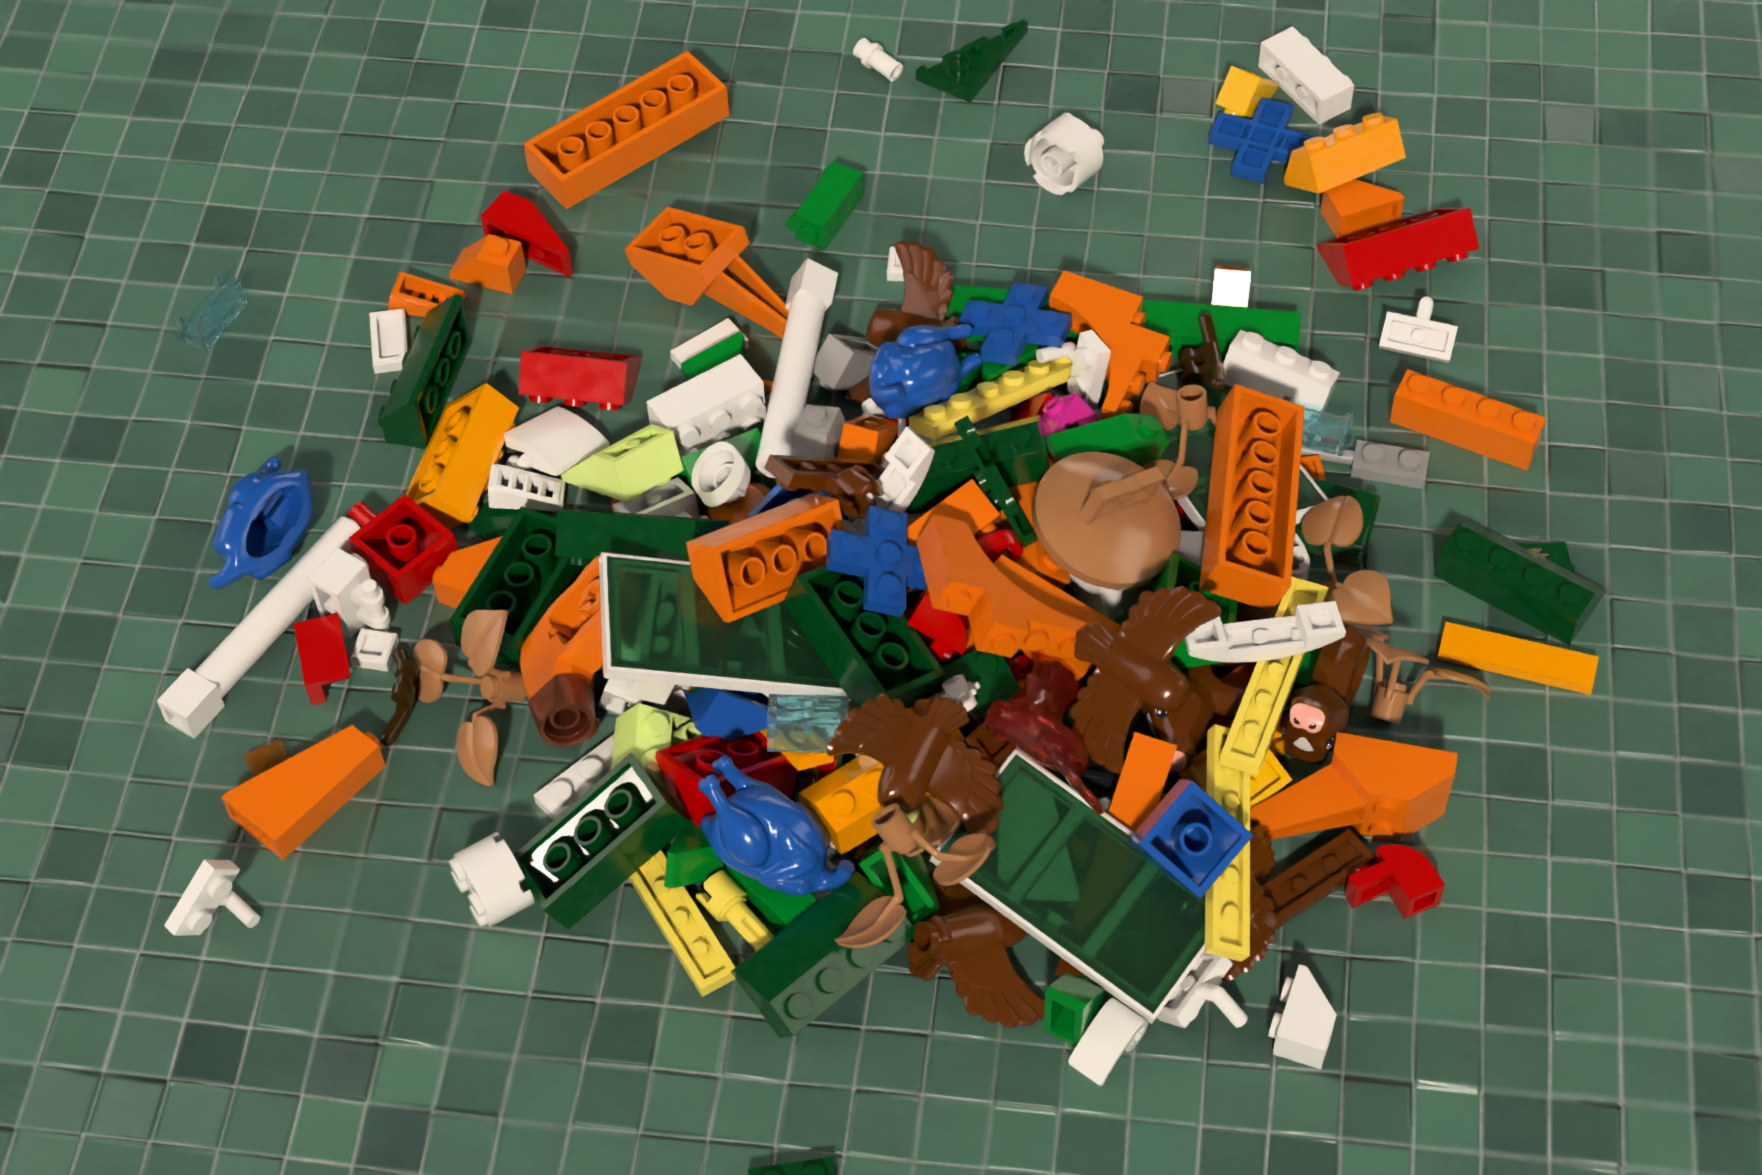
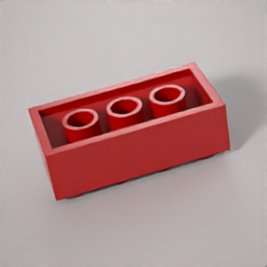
[1317,207,1479,291]

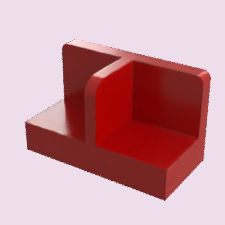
[293,614,351,705]

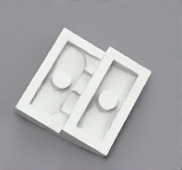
[504,406,609,476]

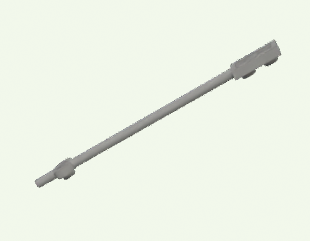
[1010,388,1430,489]

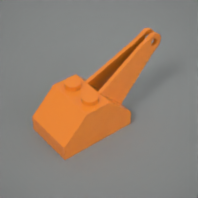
[624,206,789,339]
[1250,732,1458,841]

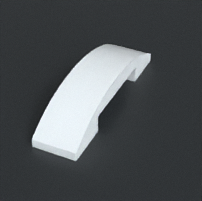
[842,427,935,536]
[1184,601,1346,663]

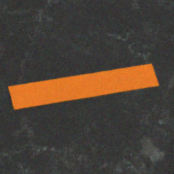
[1054,732,1177,986]

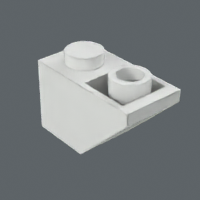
[1268,964,1337,1070]

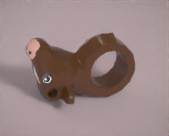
[1276,624,1373,765]
[1139,660,1257,772]

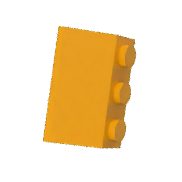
[1284,113,1406,194]

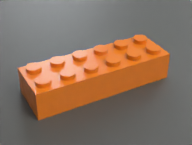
[523,51,730,210]
[1199,384,1305,611]

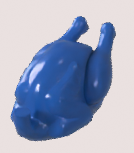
[869,324,983,419]
[208,457,313,589]
[698,755,855,896]

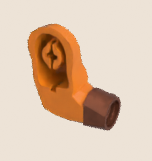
[520,552,641,747]

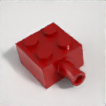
[348,494,458,605]

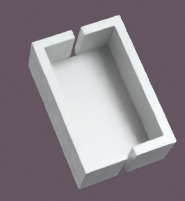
[646,354,766,457]

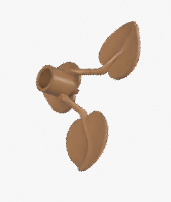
[1140,381,1217,501]
[1236,495,1393,625]
[412,610,526,786]
[1343,622,1491,724]
[834,796,996,948]

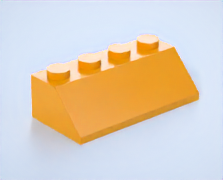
[405,383,519,530]
[798,729,965,855]

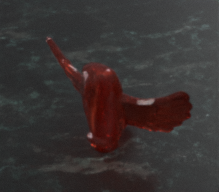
[985,660,1104,815]

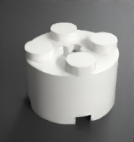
[1024,113,1104,195]
[448,832,534,928]

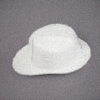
[691,442,751,508]

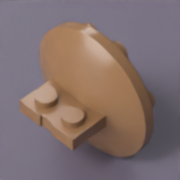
[1032,452,1181,590]

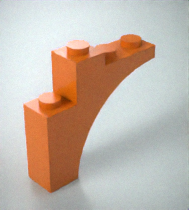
[1049,270,1173,420]
[916,514,1092,662]

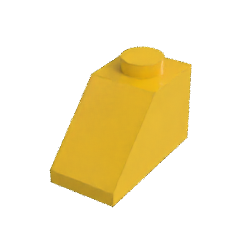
[1215,66,1279,118]

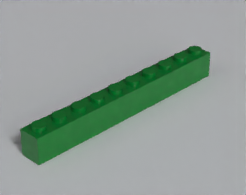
[946,285,1301,362]

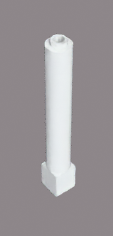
[756,258,838,478]
[157,516,361,739]

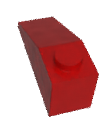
[480,190,573,277]

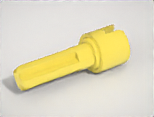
[696,870,774,950]

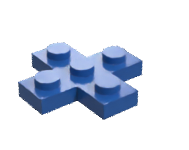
[1209,97,1317,184]
[958,283,1072,366]
[826,506,927,617]

